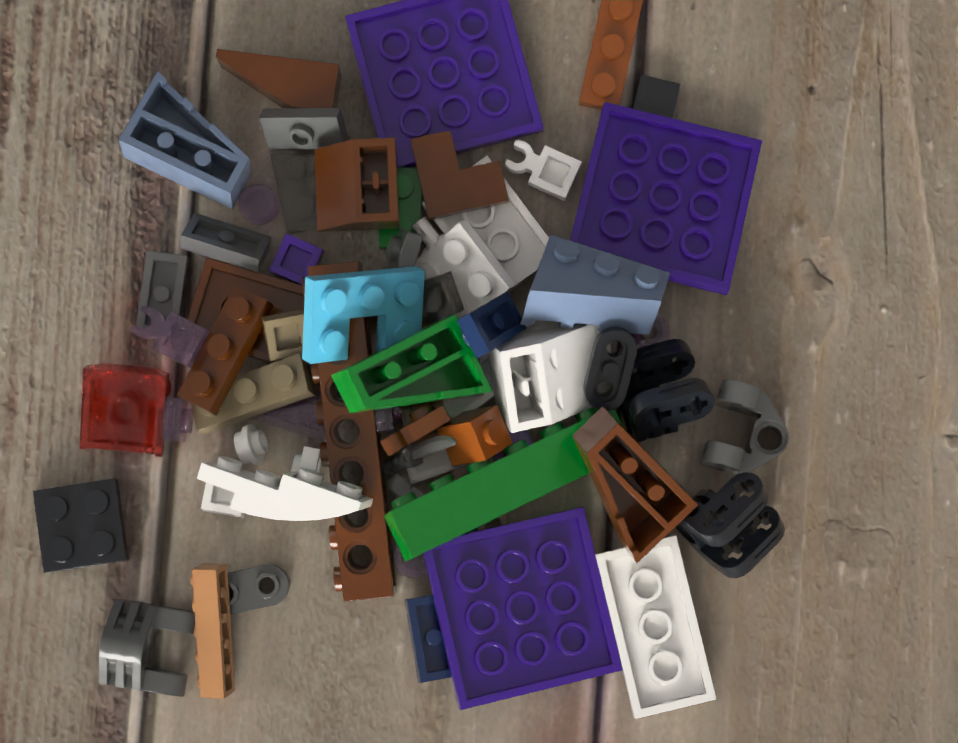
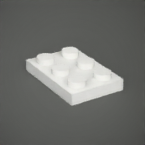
[421,156,549,293]

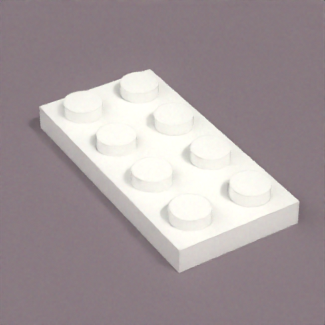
[595,536,716,719]

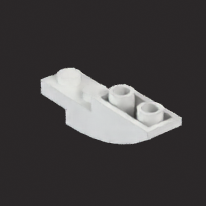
[197,456,373,521]

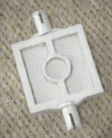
[412,217,516,319]

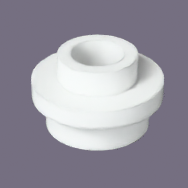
[234,424,269,465]

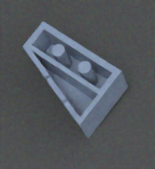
[119,71,251,210]
[520,234,670,335]

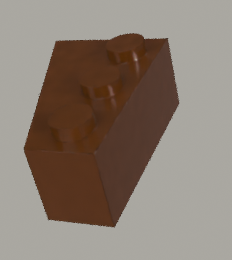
[572,406,698,563]

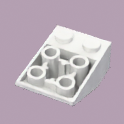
[488,323,611,433]

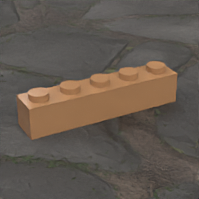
[190,563,235,699]

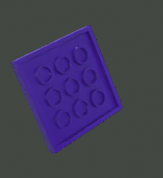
[345,0,544,168]
[570,102,762,295]
[423,507,623,710]

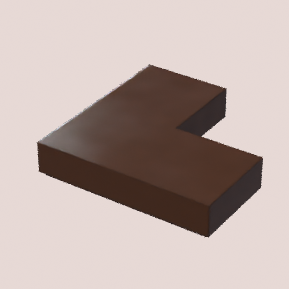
[410,130,509,221]

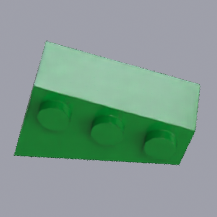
[331,314,493,413]

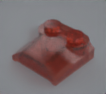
[79,363,172,457]

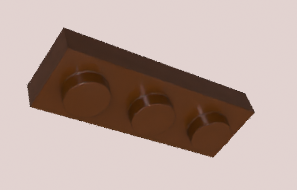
[177,285,274,416]

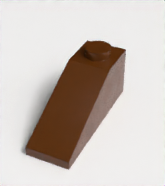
[216,49,342,108]

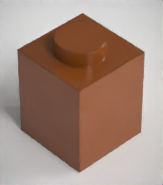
[437,405,513,466]

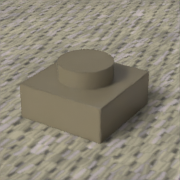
[262,309,304,361]

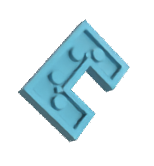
[302,266,425,364]

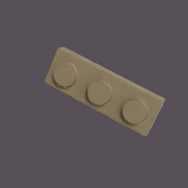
[191,353,315,435]

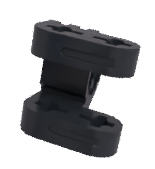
[620,339,714,442]
[675,472,785,578]

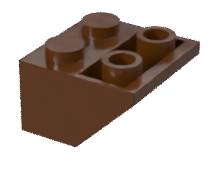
[314,137,400,232]

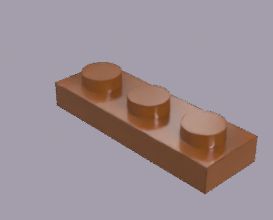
[579,0,643,110]

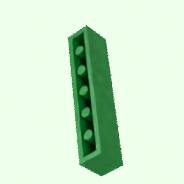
[384,407,622,562]

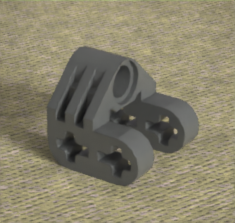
[700,379,789,475]
[99,599,195,697]

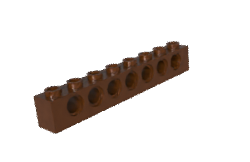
[302,261,397,602]

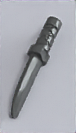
[383,435,456,476]

